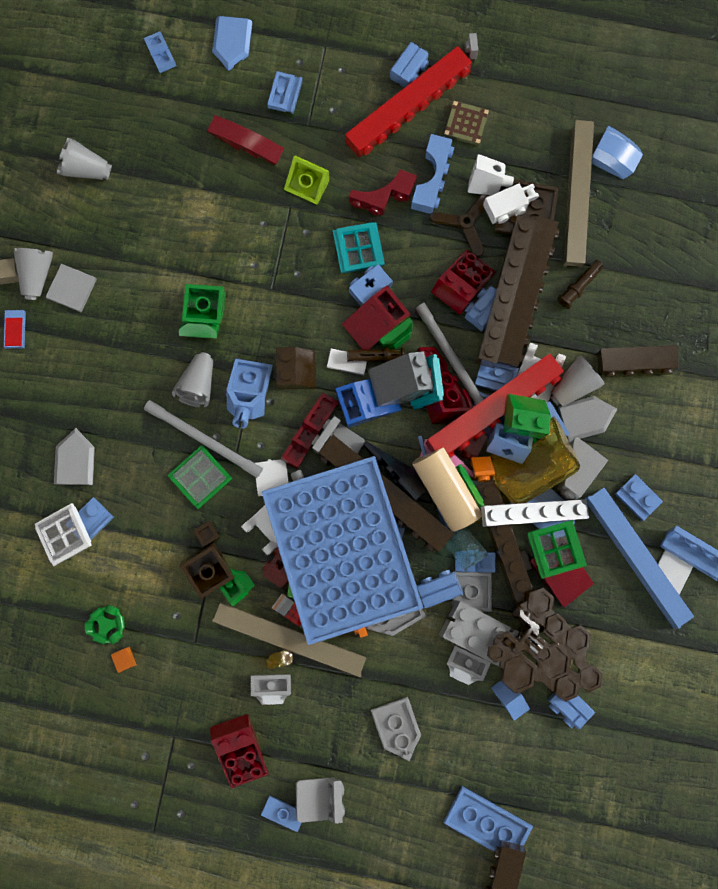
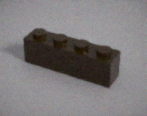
[597,345,679,377]
[485,840,526,889]

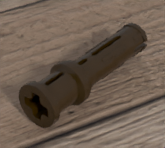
[557,260,604,309]
[347,347,405,363]

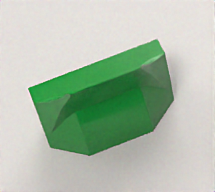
[379,317,413,349]
[179,322,220,338]
[219,567,255,606]

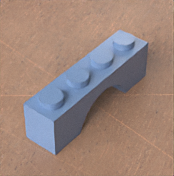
[411,134,454,214]

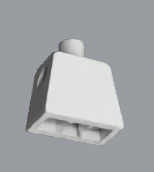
[468,154,514,195]

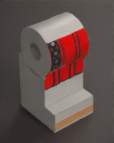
[272,593,302,628]

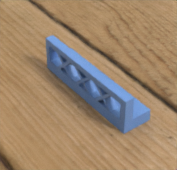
[660,526,718,581]

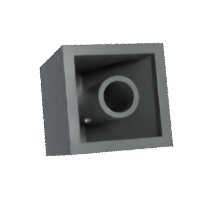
[368,352,434,407]

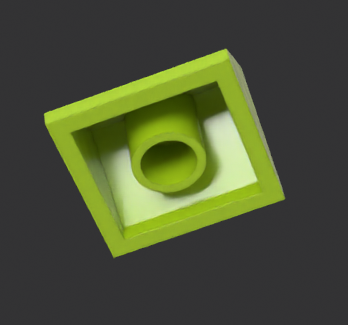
[284,156,329,204]

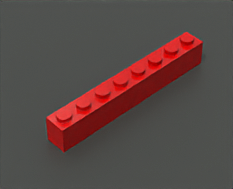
[345,46,472,158]
[425,354,564,459]

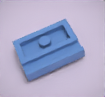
[267,71,303,114]
[475,362,519,391]
[615,474,663,521]
[65,497,114,540]

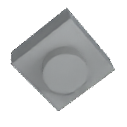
[465,33,478,60]

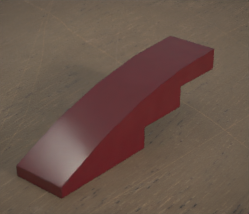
[206,115,284,166]
[281,393,339,469]

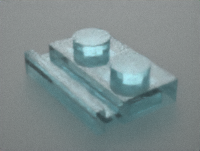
[445,527,488,571]

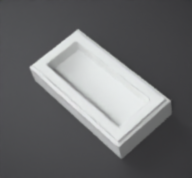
[327,348,367,376]

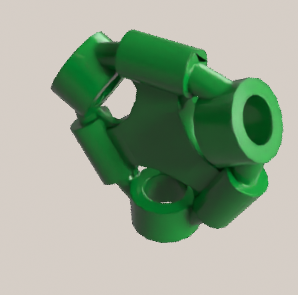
[85,604,125,645]

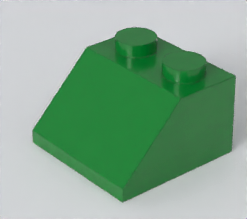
[182,284,226,325]
[503,394,551,439]

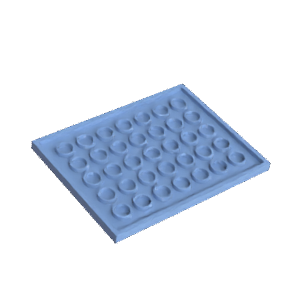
[262,456,423,645]

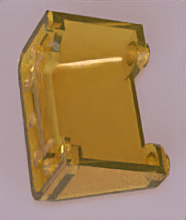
[490,416,580,504]

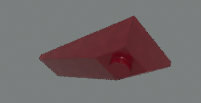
[417,347,473,424]

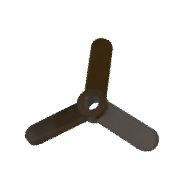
[429,194,490,256]

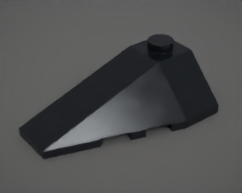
[363,441,427,501]

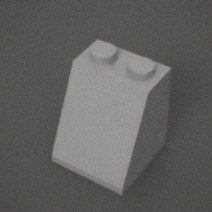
[557,437,608,501]

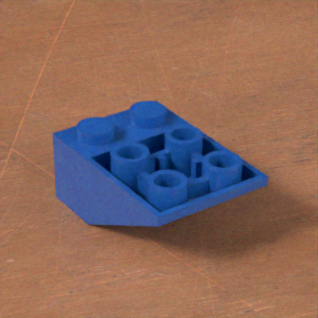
[335,379,402,428]

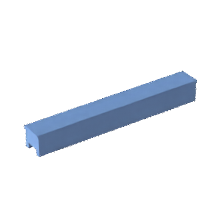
[585,488,694,629]

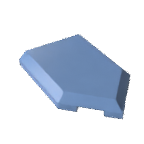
[212,16,252,71]

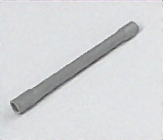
[416,303,484,406]
[144,400,263,478]

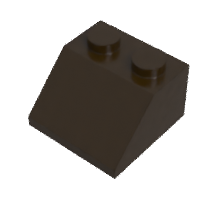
[276,347,316,390]
[179,541,234,599]

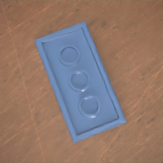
[443,786,533,851]

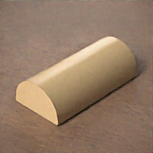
[412,447,482,532]

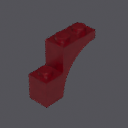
[349,169,417,215]

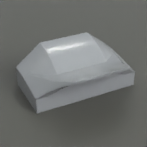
[446,645,491,685]
[251,674,291,705]

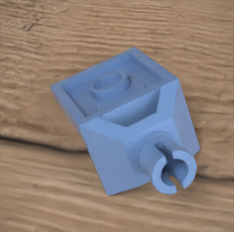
[227,359,273,429]

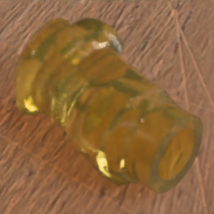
[266,650,293,669]

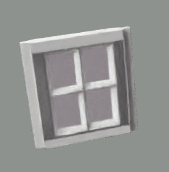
[35,503,92,566]

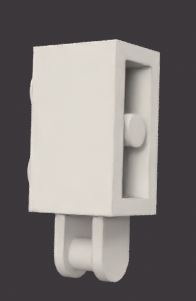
[483,184,539,224]

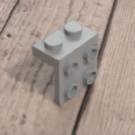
[312,416,365,456]
[296,777,345,823]

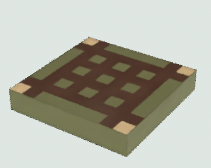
[444,101,489,146]

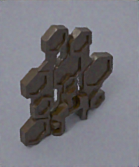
[487,587,602,702]

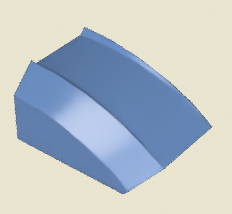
[591,126,643,179]

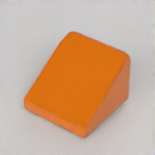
[111,647,137,673]

